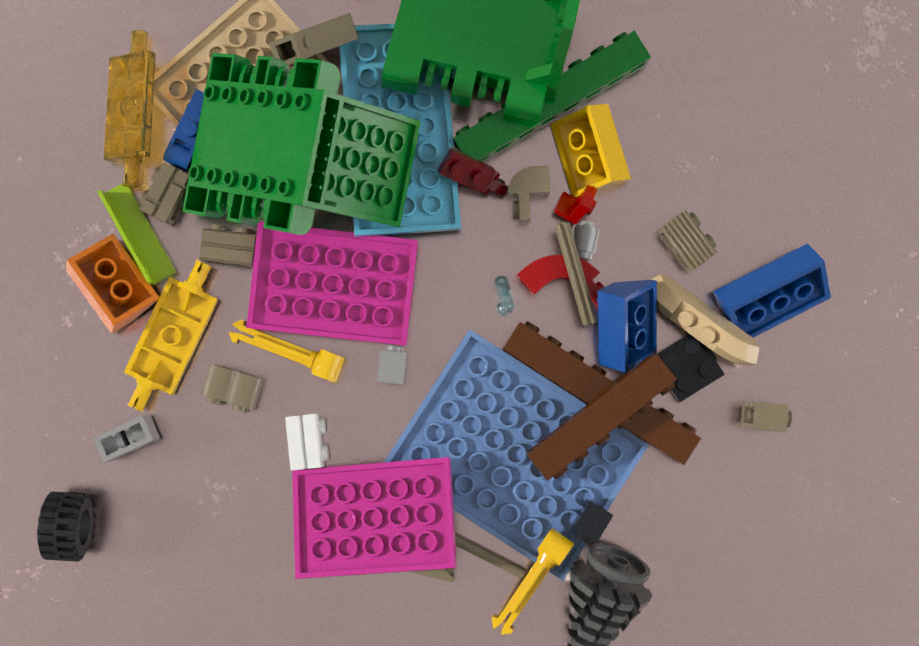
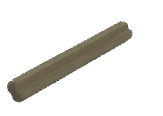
[555,222,597,326]

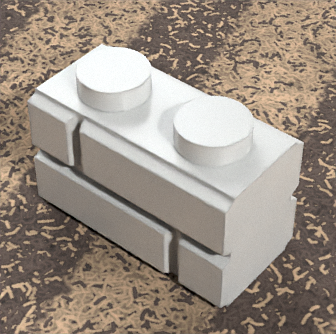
[285,413,329,471]

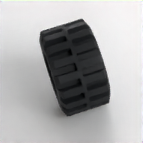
[37,491,93,562]

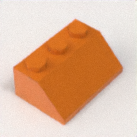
[66,234,160,334]

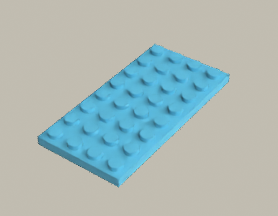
[339,24,461,237]

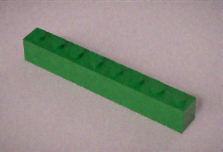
[453,30,651,162]

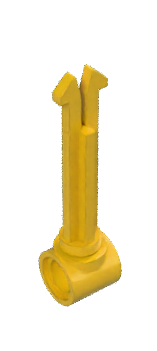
[229,320,346,383]
[492,528,575,635]

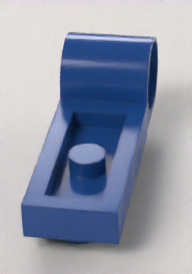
[163,89,204,172]

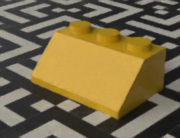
[550,104,631,198]

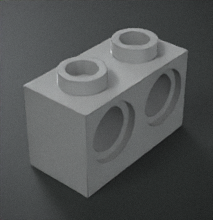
[93,415,161,463]

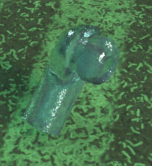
[495,276,515,316]

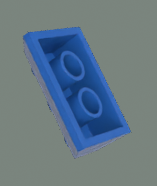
[597,280,657,373]

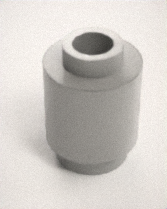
[572,221,600,260]

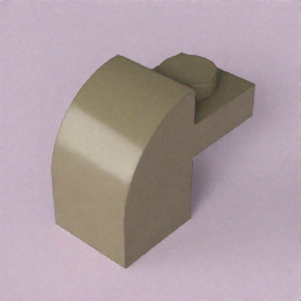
[507,166,550,224]

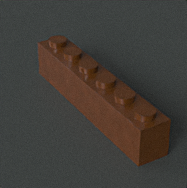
[527,352,677,481]

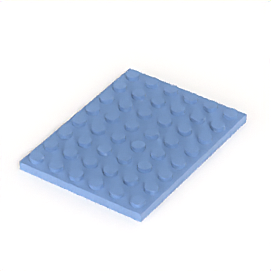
[384,329,649,581]

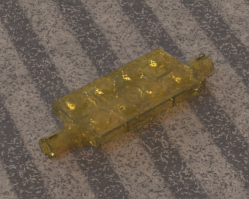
[104,30,156,188]

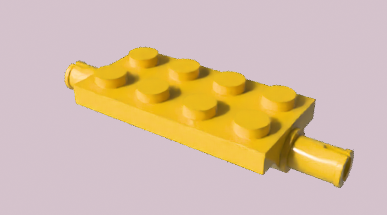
[123,260,219,412]

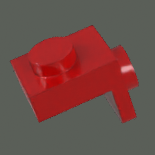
[554,185,597,225]

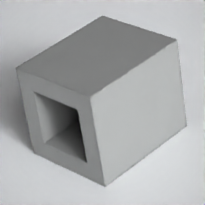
[377,346,408,385]

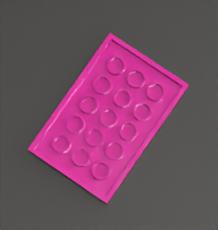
[246,222,418,346]
[292,457,457,579]

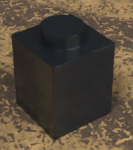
[571,499,613,544]

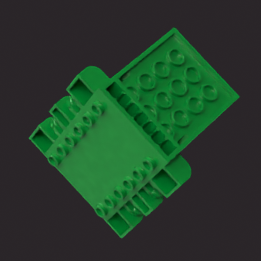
[382,0,580,122]
[182,53,421,235]

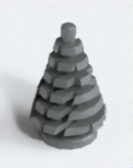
[568,543,652,646]

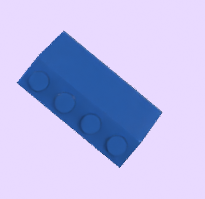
[714,243,831,338]

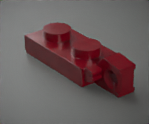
[437,148,509,196]

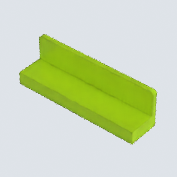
[97,181,178,286]

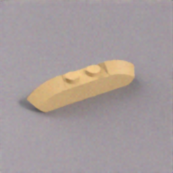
[650,274,760,366]

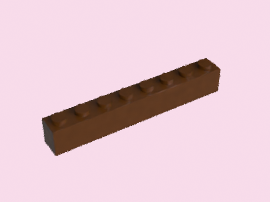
[502,321,701,465]

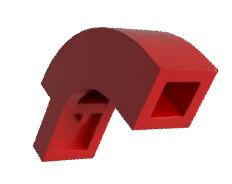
[516,254,604,307]

